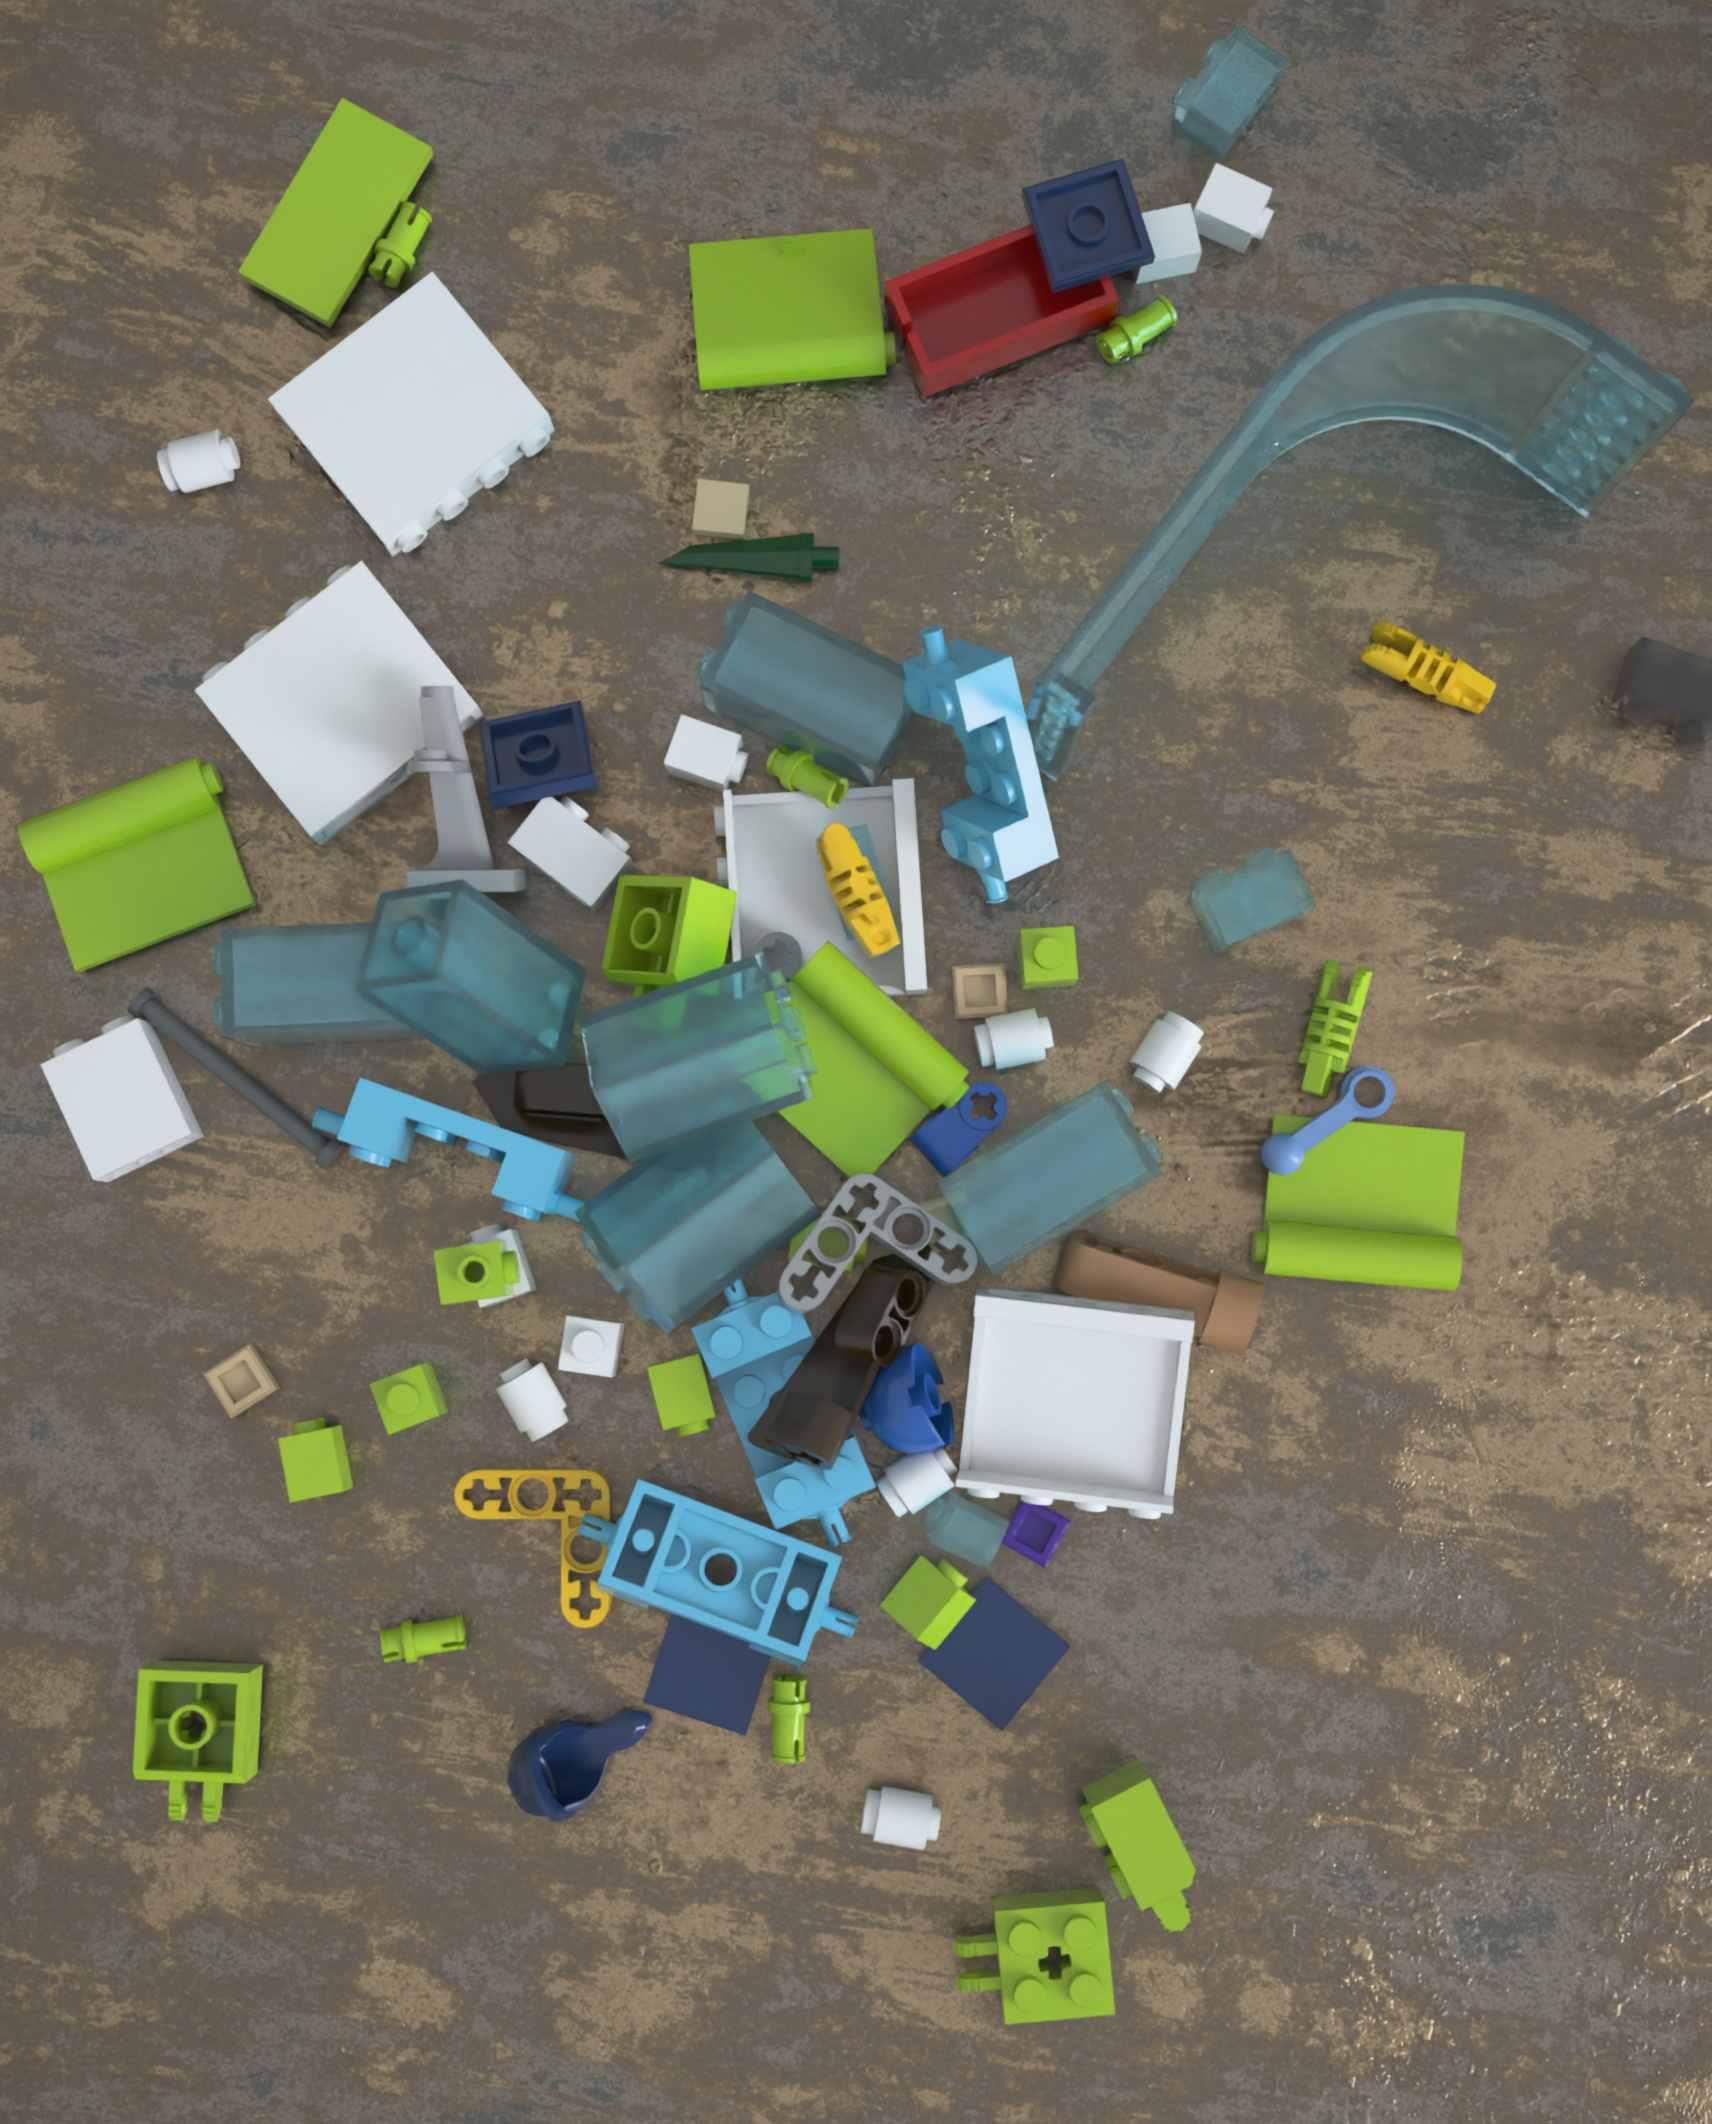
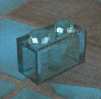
[1171,24,1288,162]
[1187,846,1316,955]

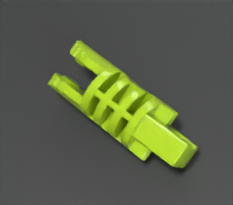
[1299,959,1373,1098]

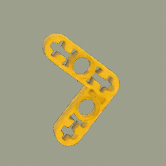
[454,1469,612,1628]

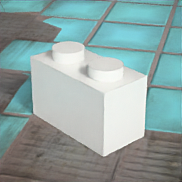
[507,795,634,914]

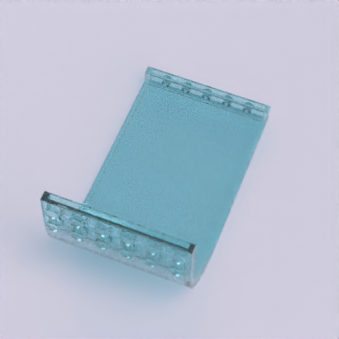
[1025,283,1695,783]

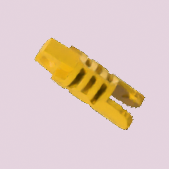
[1360,620,1496,714]
[815,822,900,958]

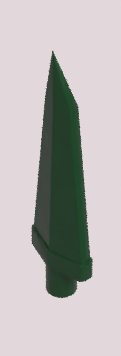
[658,533,840,581]

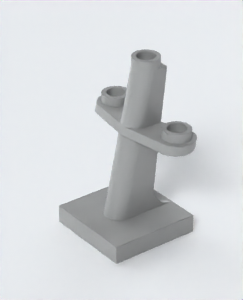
[406,686,528,892]

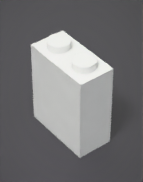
[40,1016,204,1182]

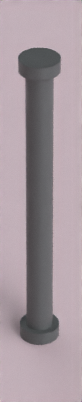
[127,987,344,1169]

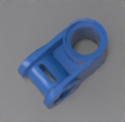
[908,1082,1008,1178]

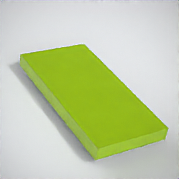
[238,98,434,328]

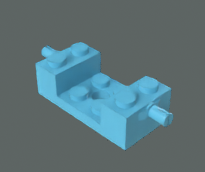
[902,625,1059,904]
[312,1078,593,1225]
[691,1268,876,1548]
[577,1479,859,1667]

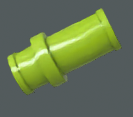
[368,202,432,287]
[1095,295,1178,364]
[766,744,849,809]
[380,1615,466,1664]
[768,1674,810,1764]

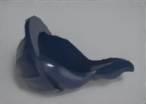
[507,1710,653,1822]

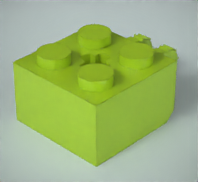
[602,875,738,1032]
[133,1660,263,1822]
[1078,1759,1196,1933]
[953,1887,1115,2025]

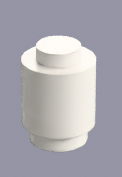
[157,429,241,493]
[973,1008,1054,1070]
[1129,1011,1204,1093]
[495,1358,569,1442]
[875,1447,958,1518]
[860,1786,942,1851]

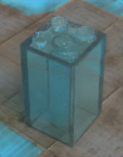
[697,590,914,787]
[354,879,586,1075]
[212,920,436,1047]
[579,952,818,1163]
[934,1080,1163,1277]
[574,1093,822,1334]

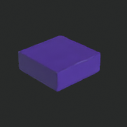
[998,1499,1071,1568]

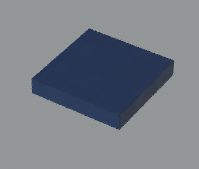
[1021,158,1155,293]
[479,700,597,809]
[918,1576,1070,1731]
[643,1614,771,1736]

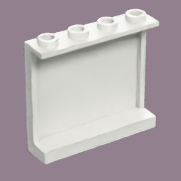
[268,271,555,557]
[195,560,486,846]
[714,778,927,1006]
[956,1285,1195,1519]

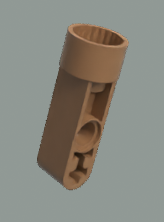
[1052,1230,1265,1355]

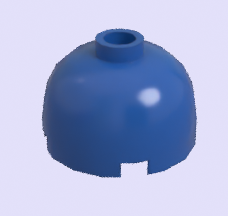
[858,1343,954,1454]

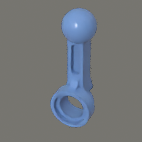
[1261,1065,1394,1175]

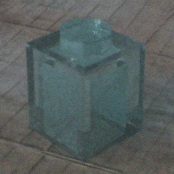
[923,1489,1011,1571]

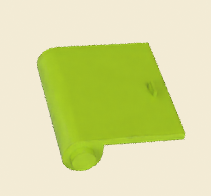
[689,228,896,391]
[17,756,256,973]
[719,940,970,1178]
[1251,1114,1465,1292]

